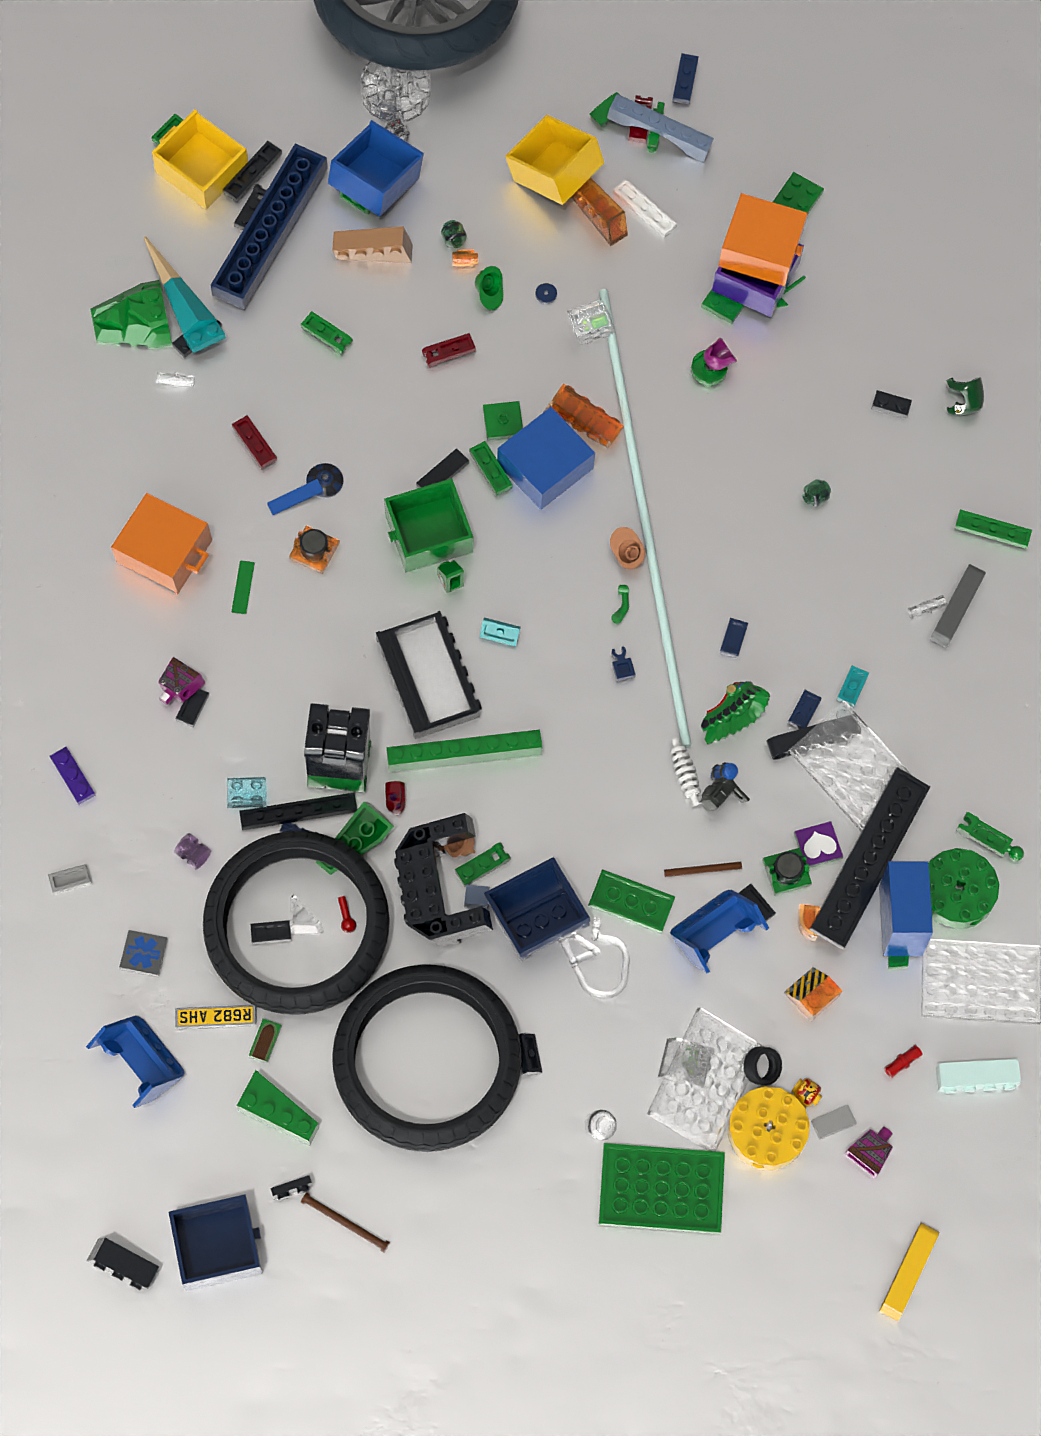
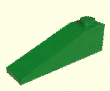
[315,802,394,875]

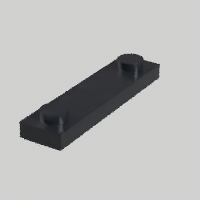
[223,141,282,202]

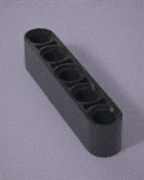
[766,715,861,760]

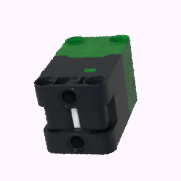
[304,703,371,793]

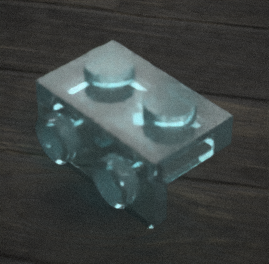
[227,777,267,808]

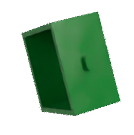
[384,479,474,573]

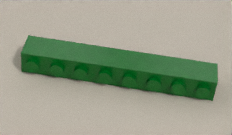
[386,729,542,773]

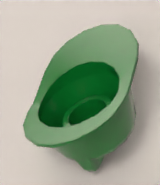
[475,266,503,310]

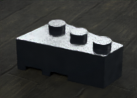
[87,1237,159,1291]

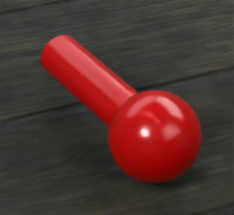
[338,896,357,933]

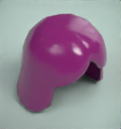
[703,338,737,371]

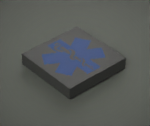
[119,930,168,977]

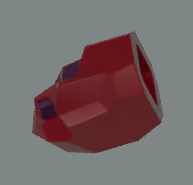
[385,781,405,815]

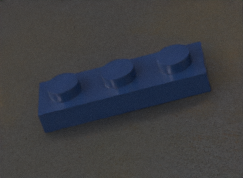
[672,53,699,105]

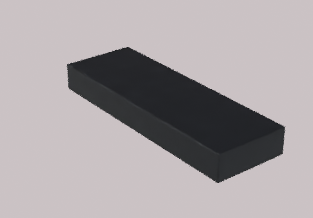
[416,448,469,488]

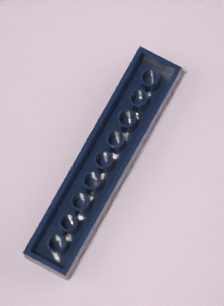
[211,143,328,310]

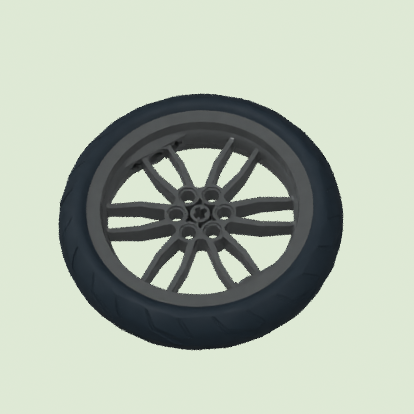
[314,0,518,71]

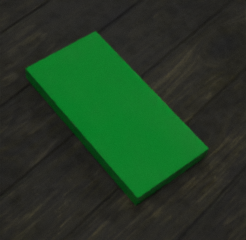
[588,869,675,933]

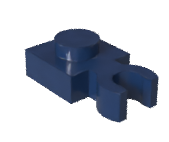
[611,646,636,682]

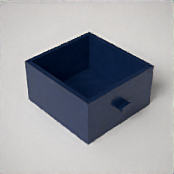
[168,1194,262,1291]

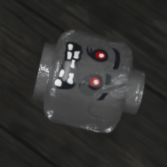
[385,118,411,142]

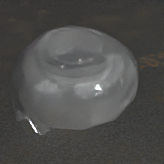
[585,1109,617,1140]

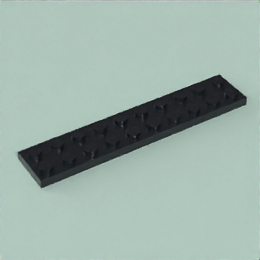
[809,767,930,950]

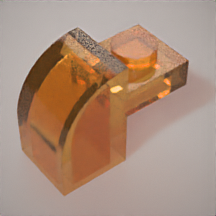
[797,904,820,942]

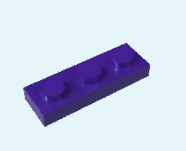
[50,746,96,805]

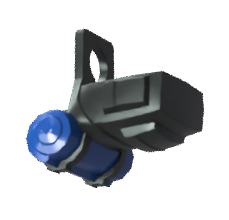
[700,762,750,811]

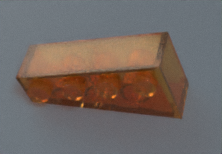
[570,177,628,246]
[543,384,624,448]

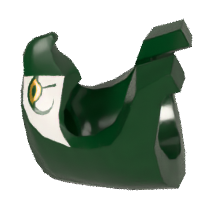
[946,377,984,416]

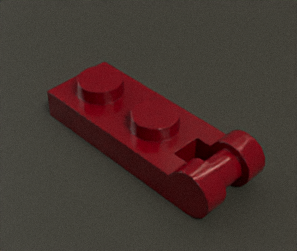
[628,95,653,143]
[422,333,476,368]

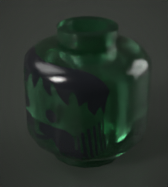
[441,220,467,248]
[802,479,831,507]

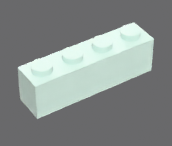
[936,1059,1021,1094]

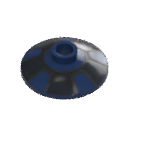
[306,463,344,498]

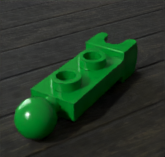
[956,812,1024,861]

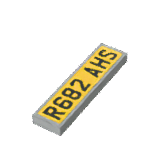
[175,1005,256,1029]

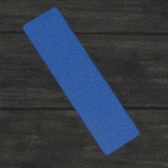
[267,479,323,515]

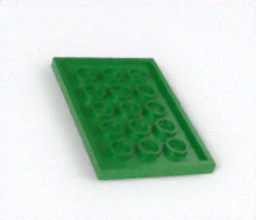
[598,1143,725,1234]

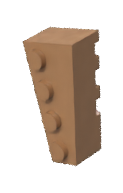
[332,226,413,263]

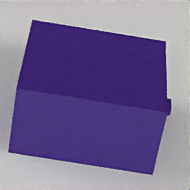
[712,243,804,317]

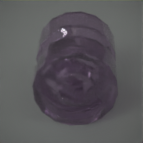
[174,833,212,870]

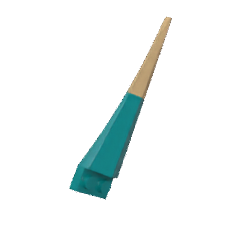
[144,236,226,353]

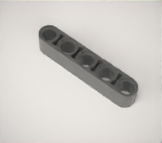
[930,564,986,648]

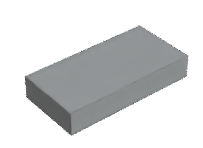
[48,864,92,895]
[811,1105,857,1140]

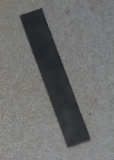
[239,792,357,831]

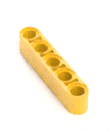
[879,1223,940,1321]

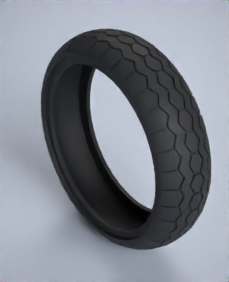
[203,831,390,1015]
[332,964,522,1152]

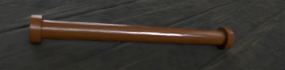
[300,1192,390,1253]

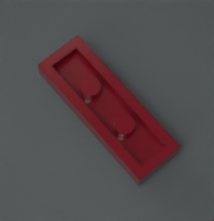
[232,415,277,469]

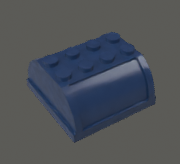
[484,857,591,961]

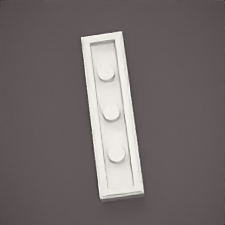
[613,179,677,238]

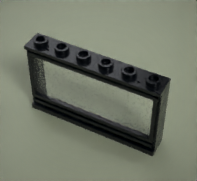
[376,611,482,739]

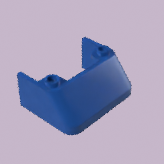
[670,890,769,973]
[86,1016,184,1108]

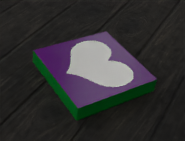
[794,821,843,868]

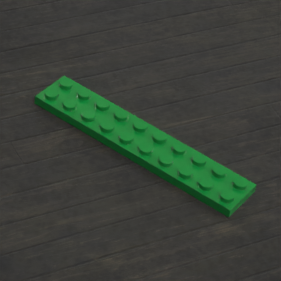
[701,172,824,324]

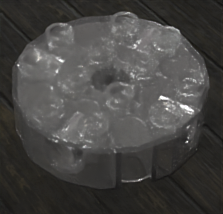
[360,61,431,123]

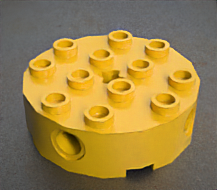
[727,1086,810,1171]

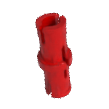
[884,1045,923,1078]

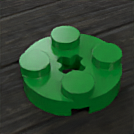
[691,350,728,387]

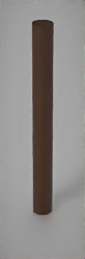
[664,861,742,877]

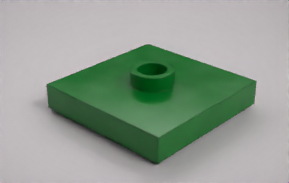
[483,401,523,440]

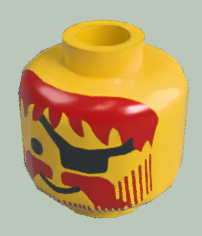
[791,1078,822,1108]

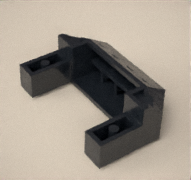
[394,813,493,946]

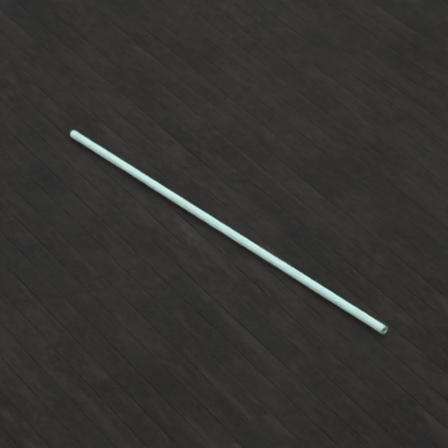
[599,289,691,748]

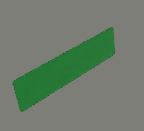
[231,561,255,614]

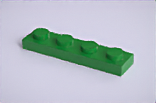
[954,509,1032,549]

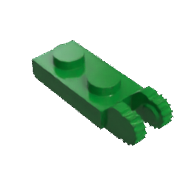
[647,102,665,153]

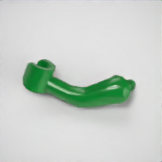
[611,585,629,624]

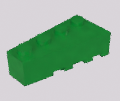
[237,1070,319,1146]

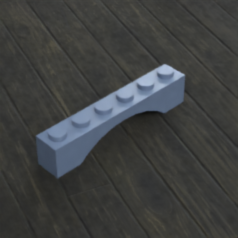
[607,94,714,162]

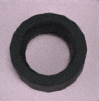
[743,1046,782,1085]

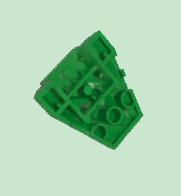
[90,280,172,349]

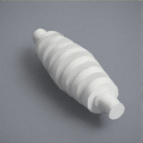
[671,738,701,806]

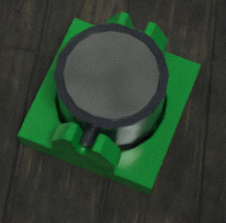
[762,848,812,896]

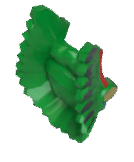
[701,681,770,745]

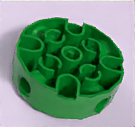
[928,848,1000,930]

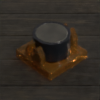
[289,525,340,574]

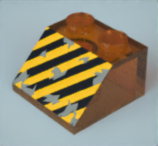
[784,967,842,1022]

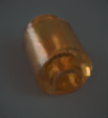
[452,249,478,268]

